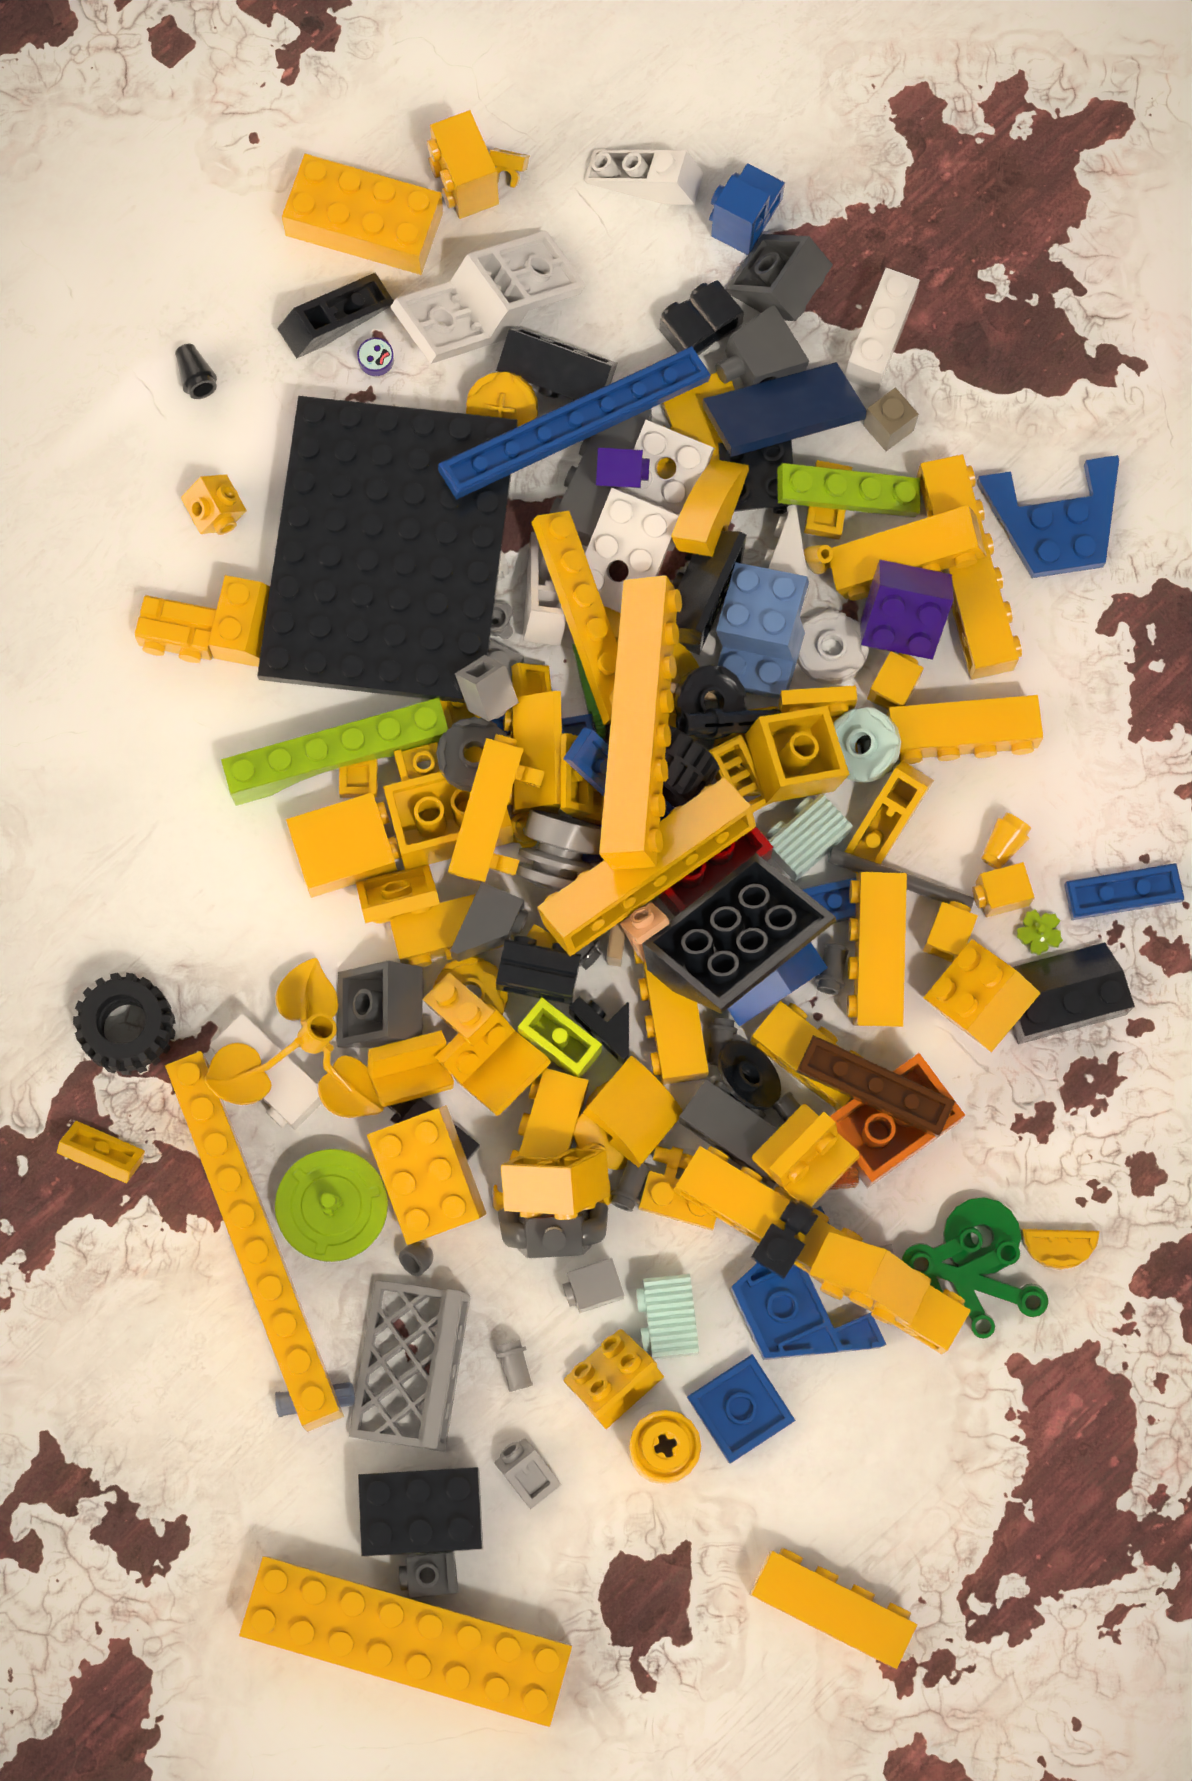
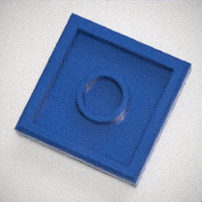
[686,1354,796,1464]

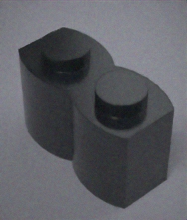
[659,280,744,355]

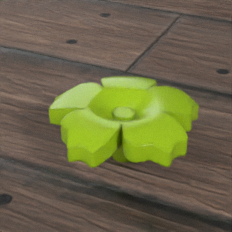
[1016,909,1063,956]

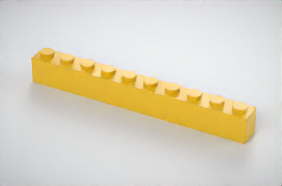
[165,1051,344,1432]

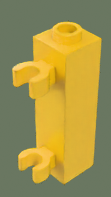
[448,734,545,883]

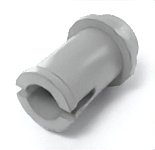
[496,1340,533,1392]

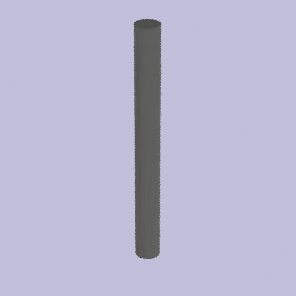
[827,848,974,908]

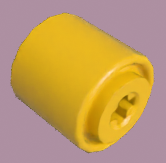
[628,1410,702,1485]

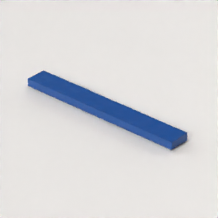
[438,346,711,499]

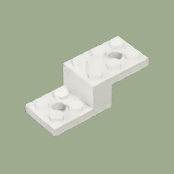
[391,231,586,364]
[585,420,715,613]

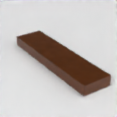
[796,1035,955,1138]

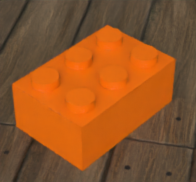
[830,1053,965,1188]

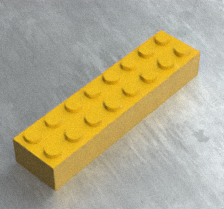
[239,1556,572,1727]

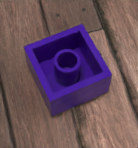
[860,560,953,660]

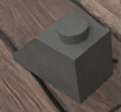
[450,882,528,962]

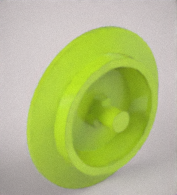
[275,1149,388,1262]

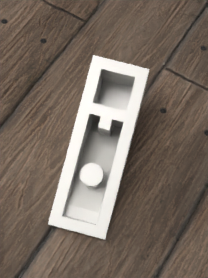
[523,532,566,646]

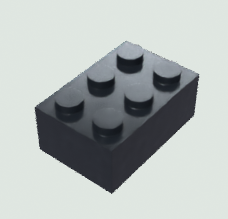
[358,1467,483,1557]

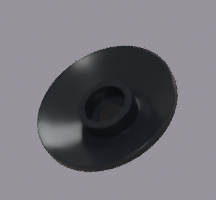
[718,1040,781,1110]

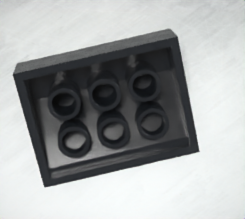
[642,853,836,1014]

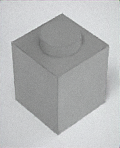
[455,655,519,722]
[562,1258,624,1313]

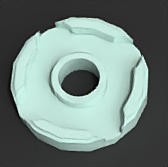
[833,707,901,783]

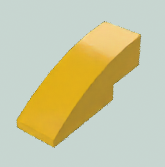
[671,459,749,557]

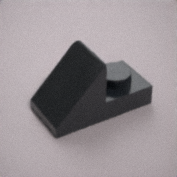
[569,996,629,1065]

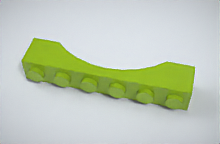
[221,698,448,806]

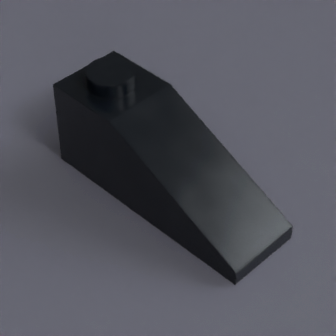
[277,272,394,359]

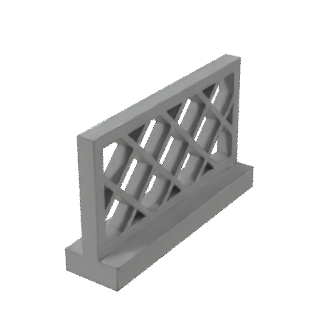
[349,1280,470,1452]

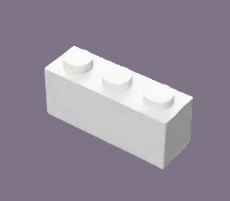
[845,268,920,391]
[210,1013,322,1130]

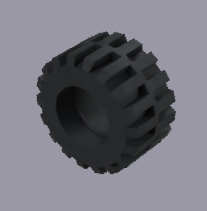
[662,725,720,807]
[73,973,176,1075]

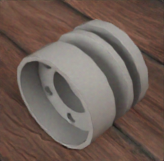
[516,809,602,891]

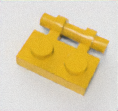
[639,1146,716,1231]

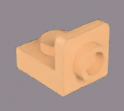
[620,902,670,962]

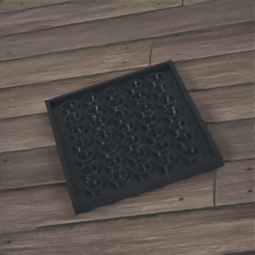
[257,396,518,703]

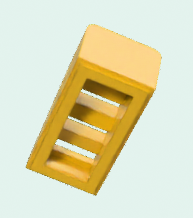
[708,734,770,812]

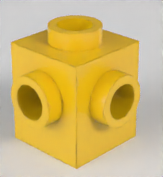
[181,474,247,535]

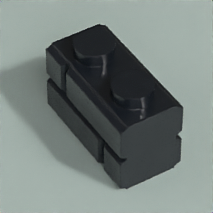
[496,935,581,1005]

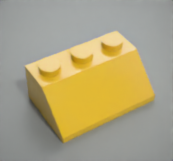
[503,691,562,815]
[383,762,514,871]

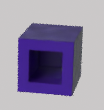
[596,448,650,488]

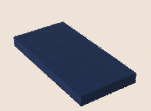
[703,362,866,457]

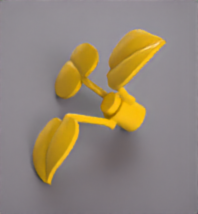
[204,958,384,1118]

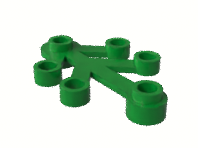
[902,1227,1048,1339]

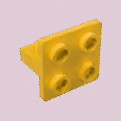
[752,1104,860,1207]
[563,1329,664,1429]

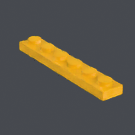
[532,511,618,725]

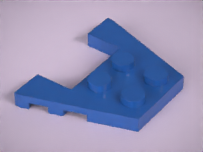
[977,455,1119,578]
[730,1206,886,1360]

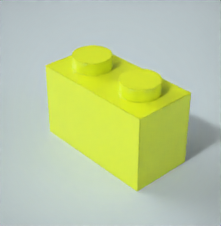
[518,997,602,1078]

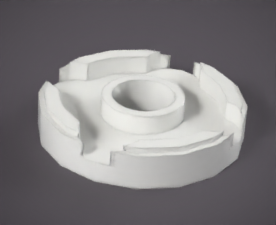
[797,611,869,685]

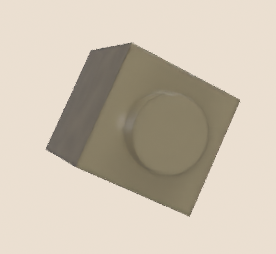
[863,387,919,451]

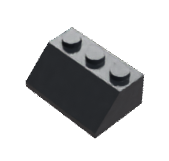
[672,531,747,655]
[1013,942,1135,1044]

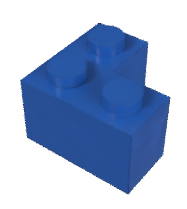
[709,163,785,255]
[728,942,828,1027]

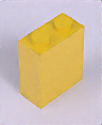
[286,792,401,898]

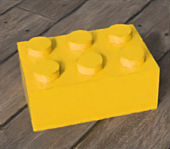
[367,1105,487,1245]

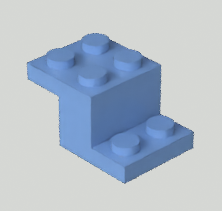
[716,562,809,699]

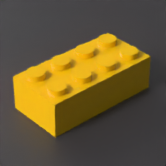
[282,153,443,275]

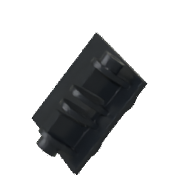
[718,440,793,514]

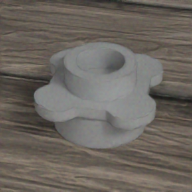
[491,603,513,639]

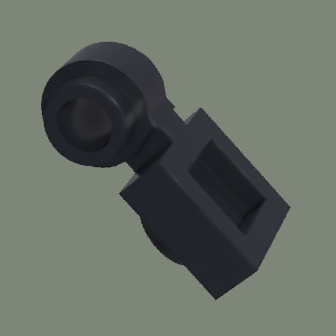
[750,1199,818,1279]

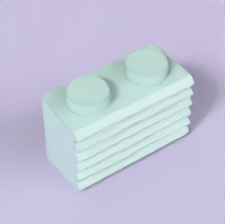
[766,794,853,882]
[636,1274,699,1360]

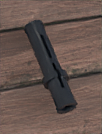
[676,708,782,738]

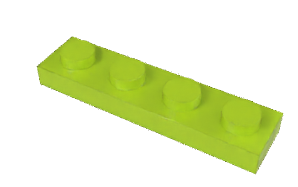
[778,463,920,517]

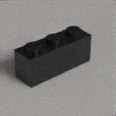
[496,326,618,402]

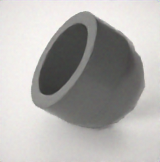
[399,1242,433,1276]

